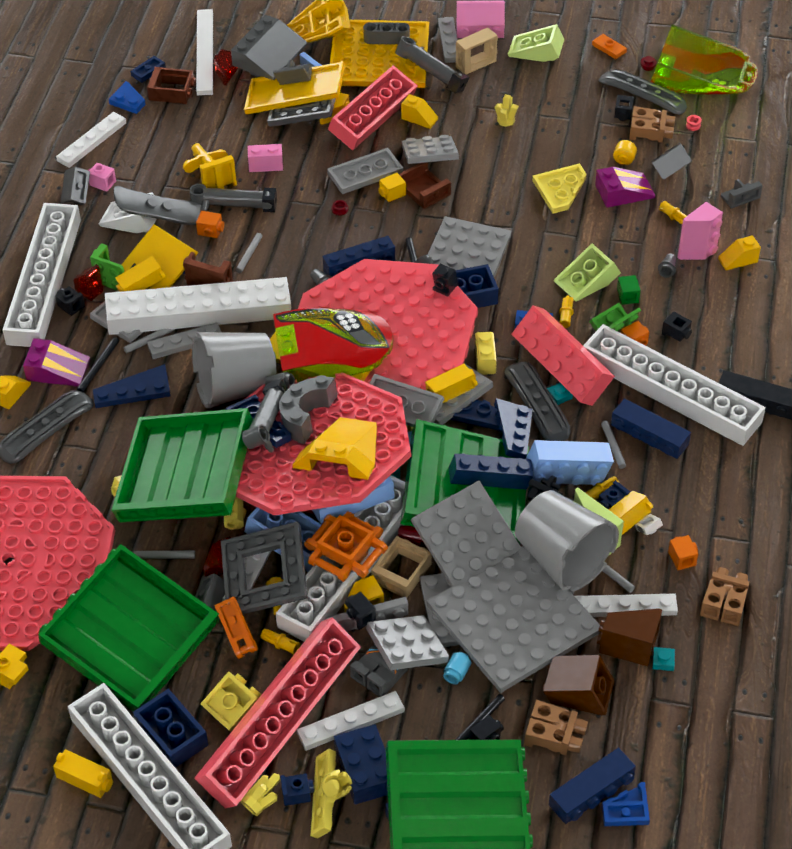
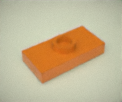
[592,34,627,59]

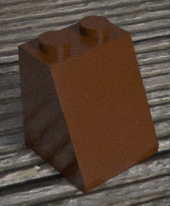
[597,608,662,667]
[543,655,614,715]

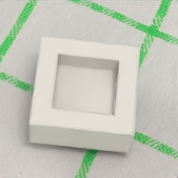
[635,514,663,535]

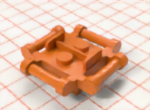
[304,511,388,582]

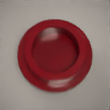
[640,56,657,71]
[331,200,349,216]

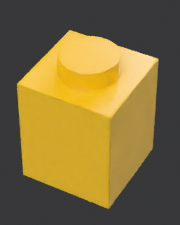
[378,173,406,203]

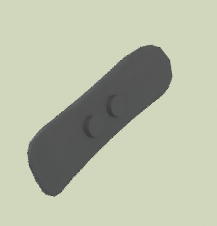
[599,69,687,115]
[113,186,202,225]
[504,362,571,441]
[0,390,94,464]

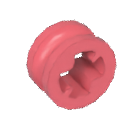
[686,115,702,131]

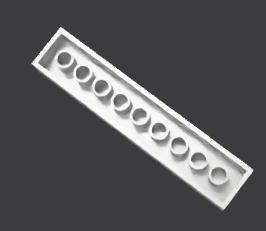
[3,203,81,347]
[105,277,291,335]
[583,324,766,446]
[276,475,405,642]
[68,683,232,849]

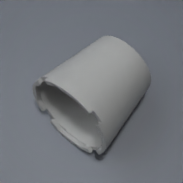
[192,332,276,408]
[515,490,619,591]

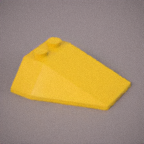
[287,0,351,44]
[292,417,377,480]

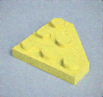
[532,163,587,214]

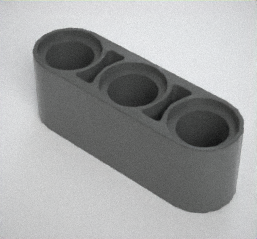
[363,22,410,44]

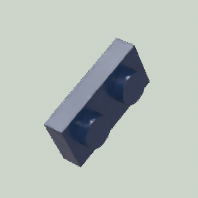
[130,56,166,83]

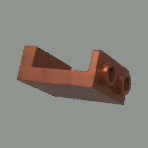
[399,162,451,209]
[183,252,233,286]

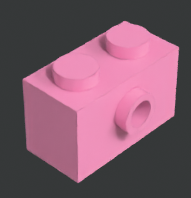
[248,144,283,172]

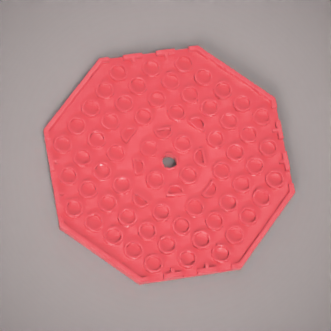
[293,259,478,390]
[236,372,411,516]
[0,476,116,651]

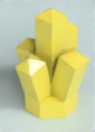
[495,94,519,127]
[224,497,247,530]
[240,773,281,817]

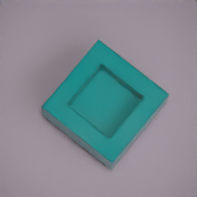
[547,383,573,405]
[652,647,675,671]

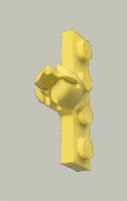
[310,749,352,839]

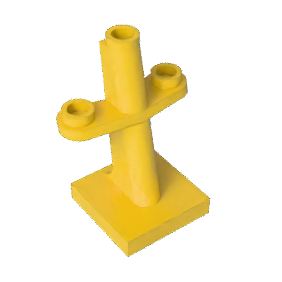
[183,143,237,189]

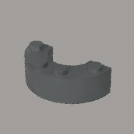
[279,375,337,444]

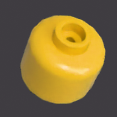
[613,140,637,165]

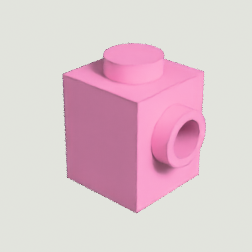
[89,163,116,192]

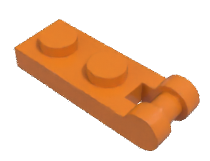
[214,597,258,659]

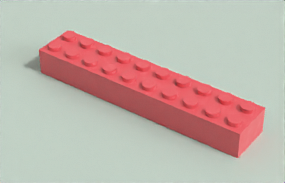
[194,617,361,809]

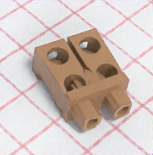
[629,106,675,143]
[700,567,750,626]
[524,700,588,755]

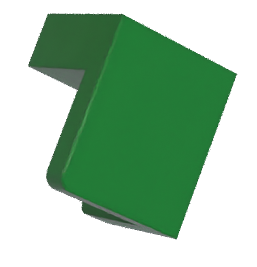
[617,275,641,305]

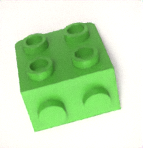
[90,243,124,291]
[589,303,642,331]

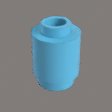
[443,652,472,685]

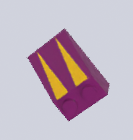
[595,167,656,208]
[23,338,90,386]

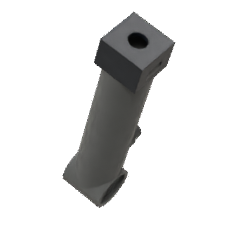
[395,36,470,94]
[190,184,277,213]
[242,378,289,453]

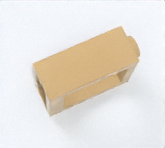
[456,27,498,75]
[371,536,432,598]

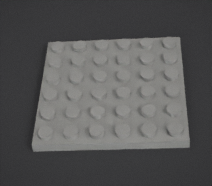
[427,546,600,693]

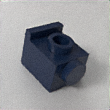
[598,480,630,509]
[280,773,314,806]

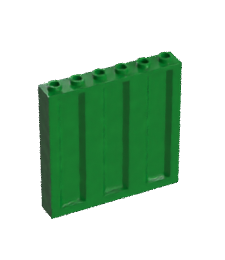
[111,408,253,522]
[400,419,529,545]
[38,544,219,712]
[385,740,533,849]

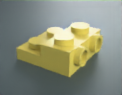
[200,672,262,732]

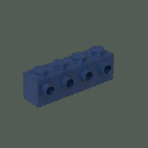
[322,236,395,277]
[611,398,691,459]
[448,453,534,490]
[549,747,636,825]

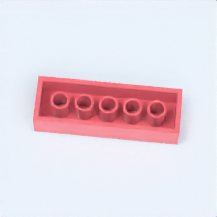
[328,65,418,150]
[511,305,615,406]

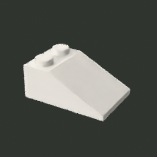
[99,193,157,233]

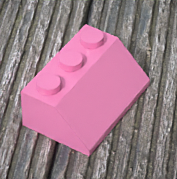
[456,0,505,38]
[678,202,723,260]

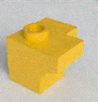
[0,643,29,689]

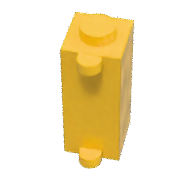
[115,256,166,292]
[425,364,478,403]
[608,491,653,535]
[53,749,113,798]

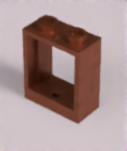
[147,67,196,104]

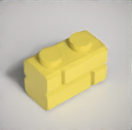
[475,332,496,375]

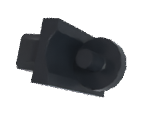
[527,475,563,501]

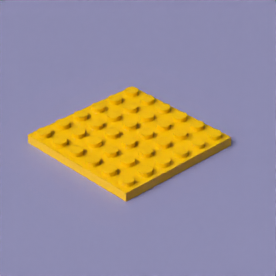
[330,20,429,88]

